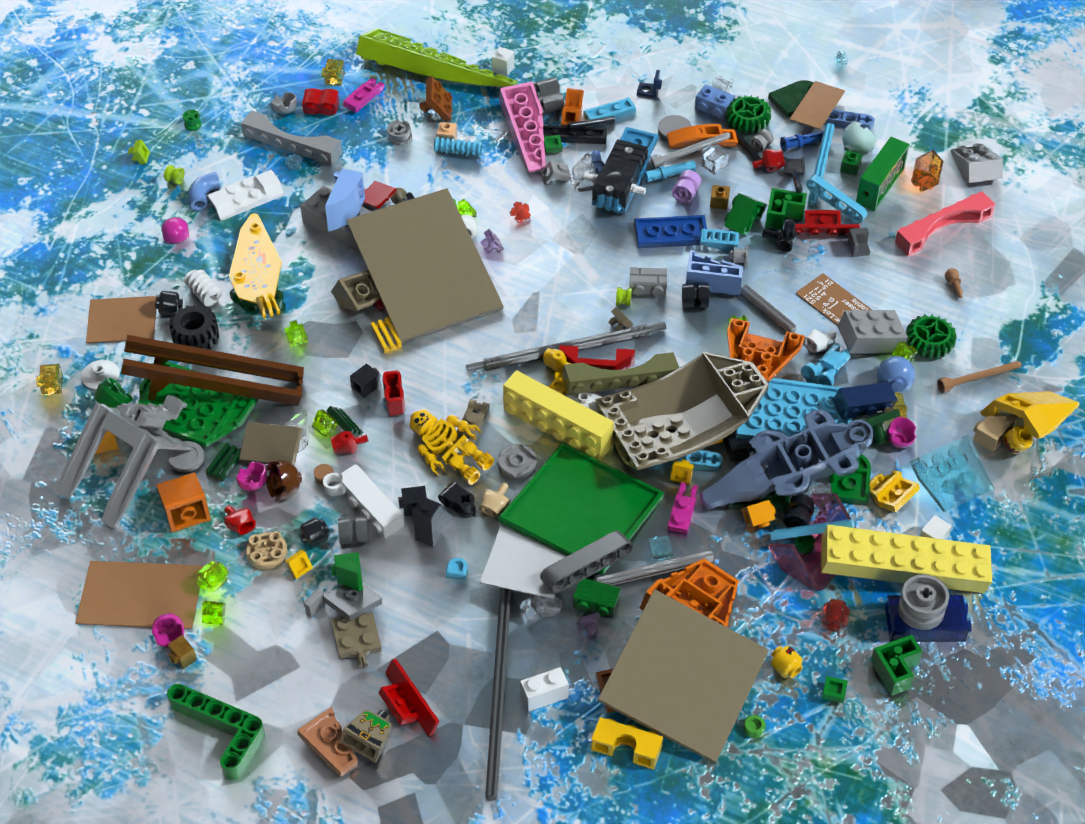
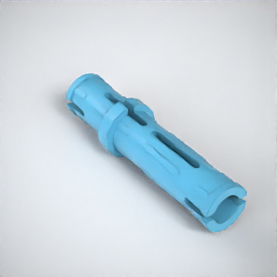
[644,160,696,182]

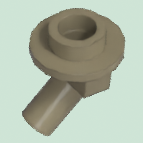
[390,187,407,204]

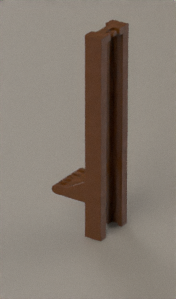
[121,335,304,406]

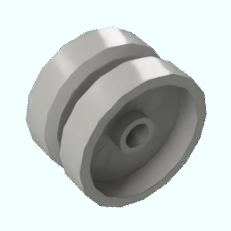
[898,575,949,630]

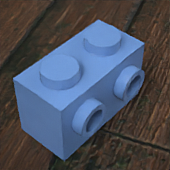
[695,84,735,120]

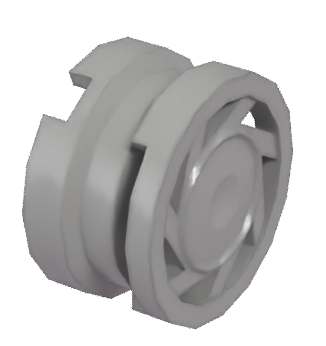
[387,120,412,146]

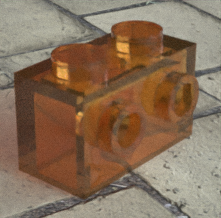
[911,150,944,192]

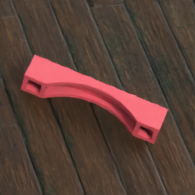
[895,191,995,256]

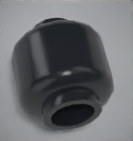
[155,291,183,316]
[298,517,330,548]

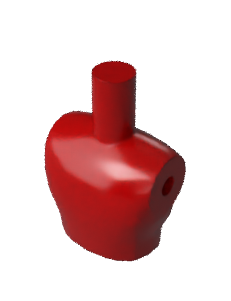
[752,149,786,172]
[330,431,369,455]
[224,505,256,535]

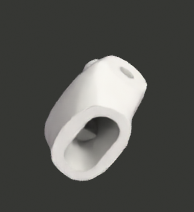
[803,329,837,353]

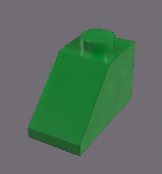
[331,552,363,591]

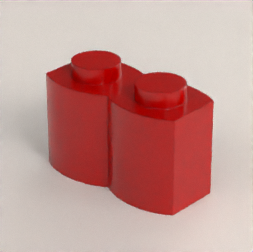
[302,88,340,115]
[383,370,405,416]

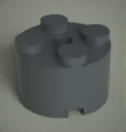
[533,77,565,115]

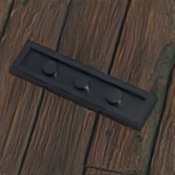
[543,125,607,144]

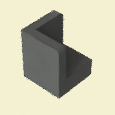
[848,227,870,257]

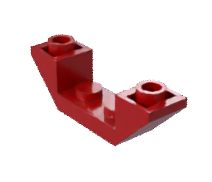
[559,345,635,370]

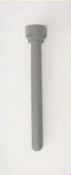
[650,132,731,169]

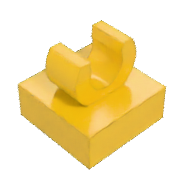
[670,459,694,485]
[285,549,313,579]

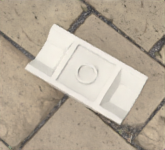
[206,170,284,221]

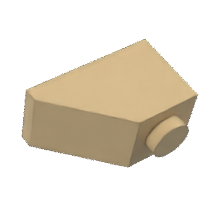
[973,415,1017,452]

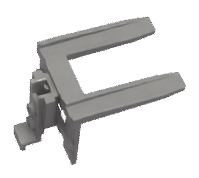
[57,395,192,528]

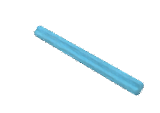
[807,123,835,206]

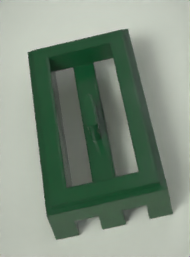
[326,406,364,437]
[206,442,241,481]

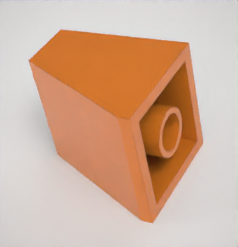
[156,472,211,533]

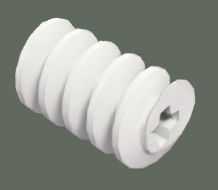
[184,270,222,307]

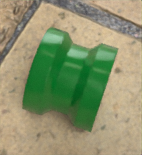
[183,110,201,131]

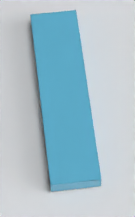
[770,519,855,540]

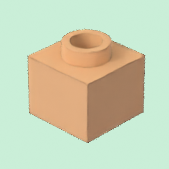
[437,122,457,140]

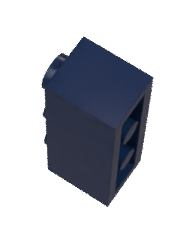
[832,382,898,418]

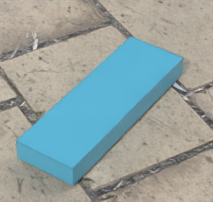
[583,97,636,120]

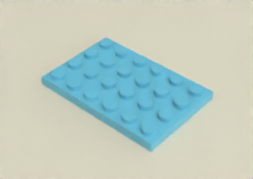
[735,378,852,440]

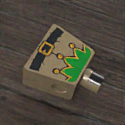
[340,710,392,763]

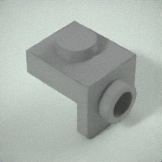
[542,160,571,184]

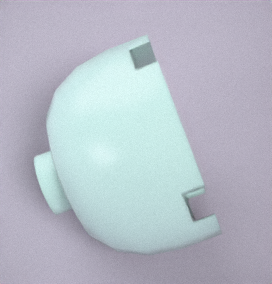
[842,121,877,155]

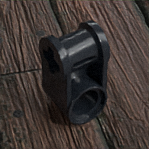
[438,482,476,518]

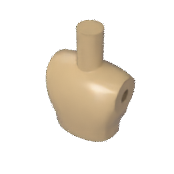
[479,482,510,518]

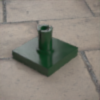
[863,409,901,445]

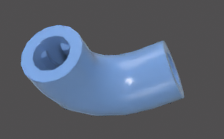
[188,171,221,211]

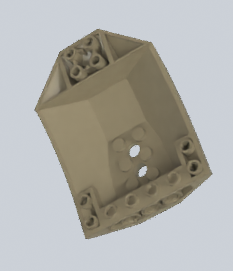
[595,351,769,470]

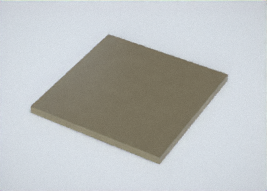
[597,589,769,764]

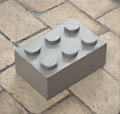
[837,310,908,353]

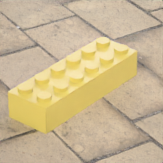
[503,370,614,461]

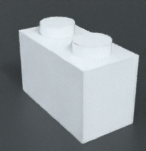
[520,667,569,712]

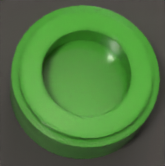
[743,715,766,738]

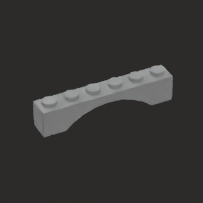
[241,110,342,166]

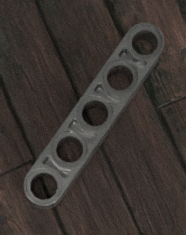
[540,530,634,593]

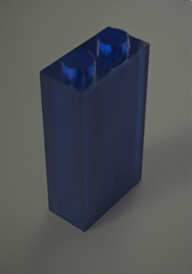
[884,594,972,642]

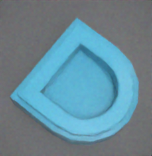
[445,558,468,580]

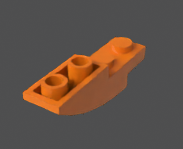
[666,124,738,150]

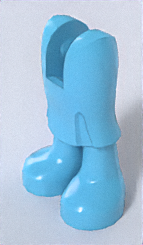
[801,344,851,386]

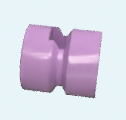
[672,170,702,203]

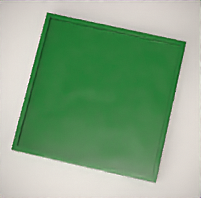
[498,442,664,576]

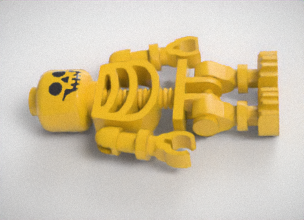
[409,409,494,485]

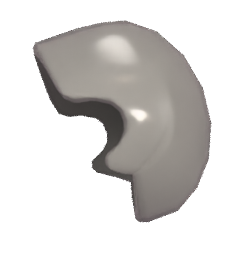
[271,92,297,115]

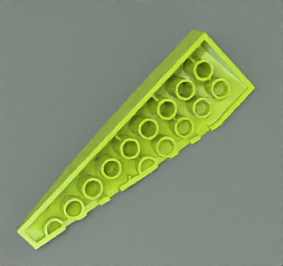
[356,28,518,87]

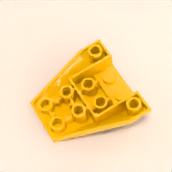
[981,391,1079,438]

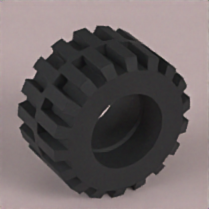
[169,304,219,349]

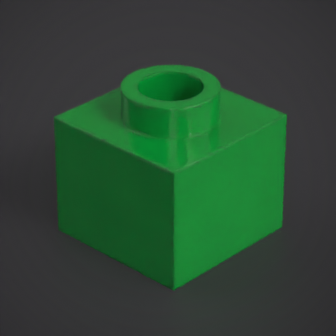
[840,150,863,176]

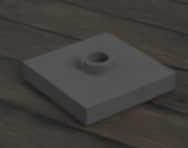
[323,585,382,621]

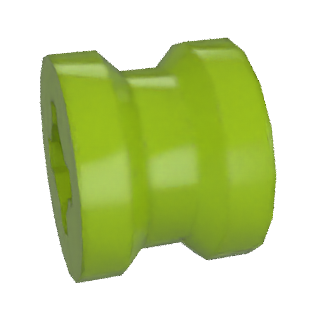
[164,164,185,185]
[616,287,632,306]

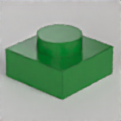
[544,135,563,153]
[822,676,848,703]

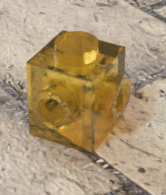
[322,59,345,86]
[36,364,63,395]

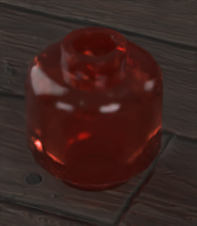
[821,599,850,632]

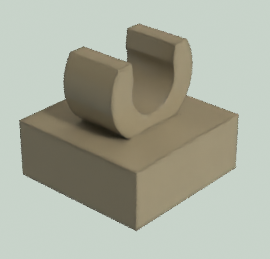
[608,307,634,331]

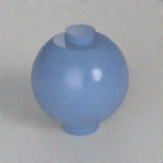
[877,356,915,394]

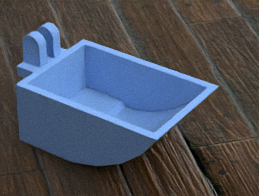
[325,169,365,232]

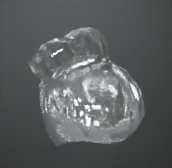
[521,594,562,623]

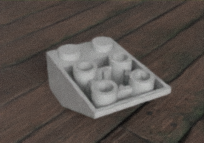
[951,143,1003,183]

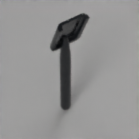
[784,157,805,193]

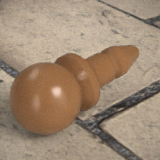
[945,268,963,298]

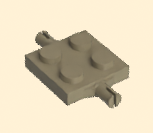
[331,612,381,668]

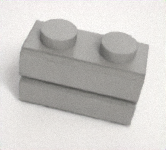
[629,267,667,296]

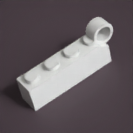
[323,464,405,538]

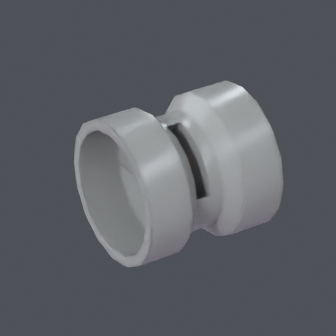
[750,129,774,153]

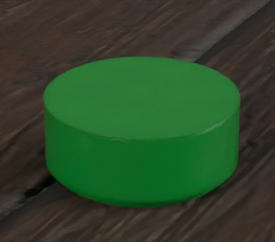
[795,535,816,553]

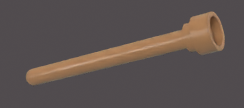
[937,361,1021,393]

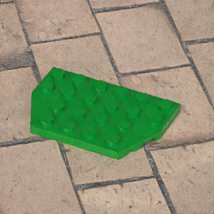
[138,361,259,447]

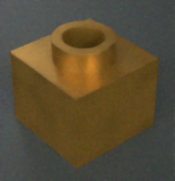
[710,185,730,209]
[168,635,197,669]

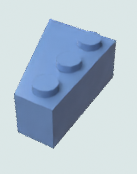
[685,249,743,295]

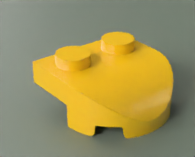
[869,471,920,513]

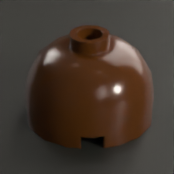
[266,460,302,501]

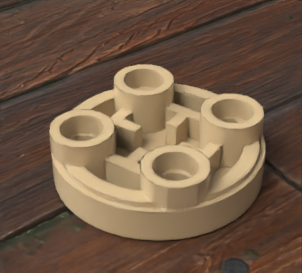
[246,531,288,570]

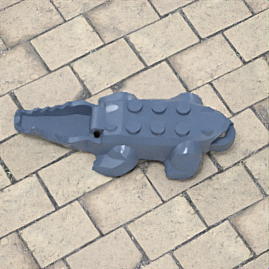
[700,409,873,510]

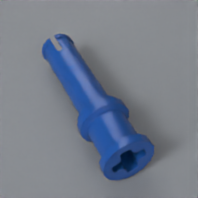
[780,131,824,152]

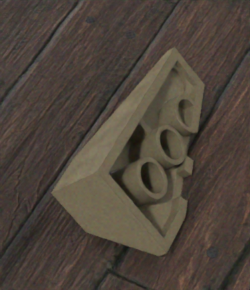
[331,270,380,311]

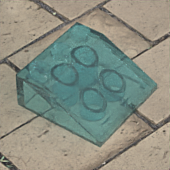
[909,435,994,512]

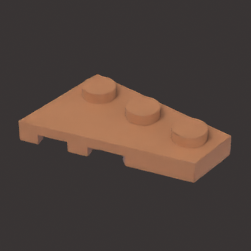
[297,707,358,777]

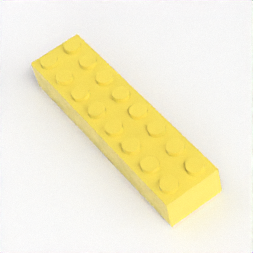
[821,525,992,593]

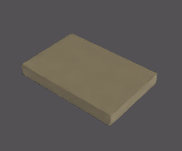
[239,422,303,466]

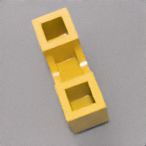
[591,717,663,769]

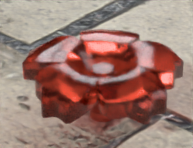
[509,201,531,223]

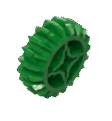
[726,95,771,134]
[906,314,957,360]

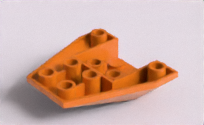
[727,318,805,383]

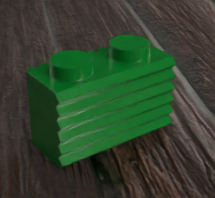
[573,578,621,617]

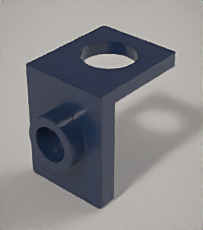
[636,70,662,98]

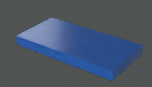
[634,215,709,248]

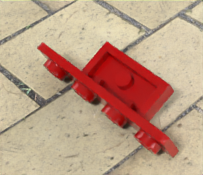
[795,210,860,235]
[378,659,439,736]

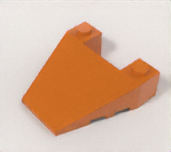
[640,558,739,627]

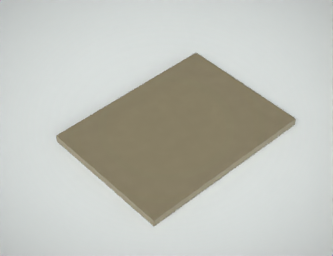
[346,188,504,343]

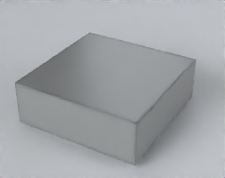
[304,589,325,618]

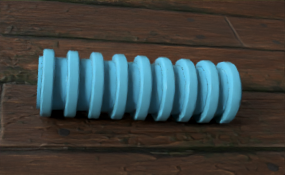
[434,137,482,157]

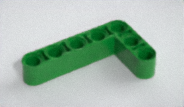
[167,684,265,780]

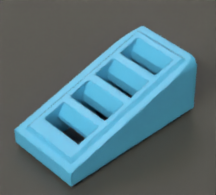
[700,229,739,252]

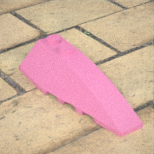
[499,82,546,173]

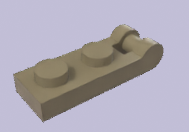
[456,399,489,443]

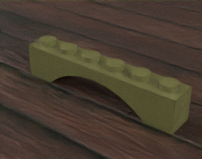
[562,352,680,395]

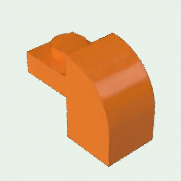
[561,88,584,125]

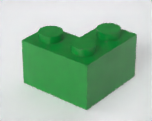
[765,188,807,230]
[724,193,767,236]
[871,634,923,696]

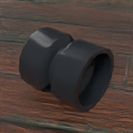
[682,284,709,308]
[783,494,816,528]

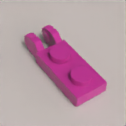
[343,78,385,113]
[667,482,698,534]

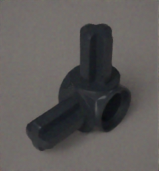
[762,219,798,252]

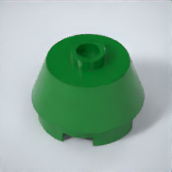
[94,377,134,408]

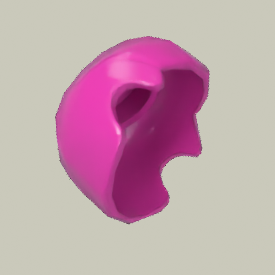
[161,217,189,243]
[887,417,917,449]
[236,462,267,491]
[152,613,184,648]

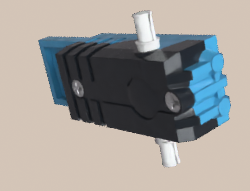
[584,127,659,213]

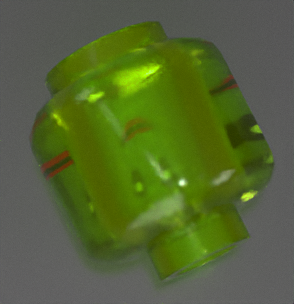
[197,561,229,592]

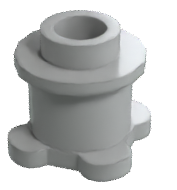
[729,245,749,267]

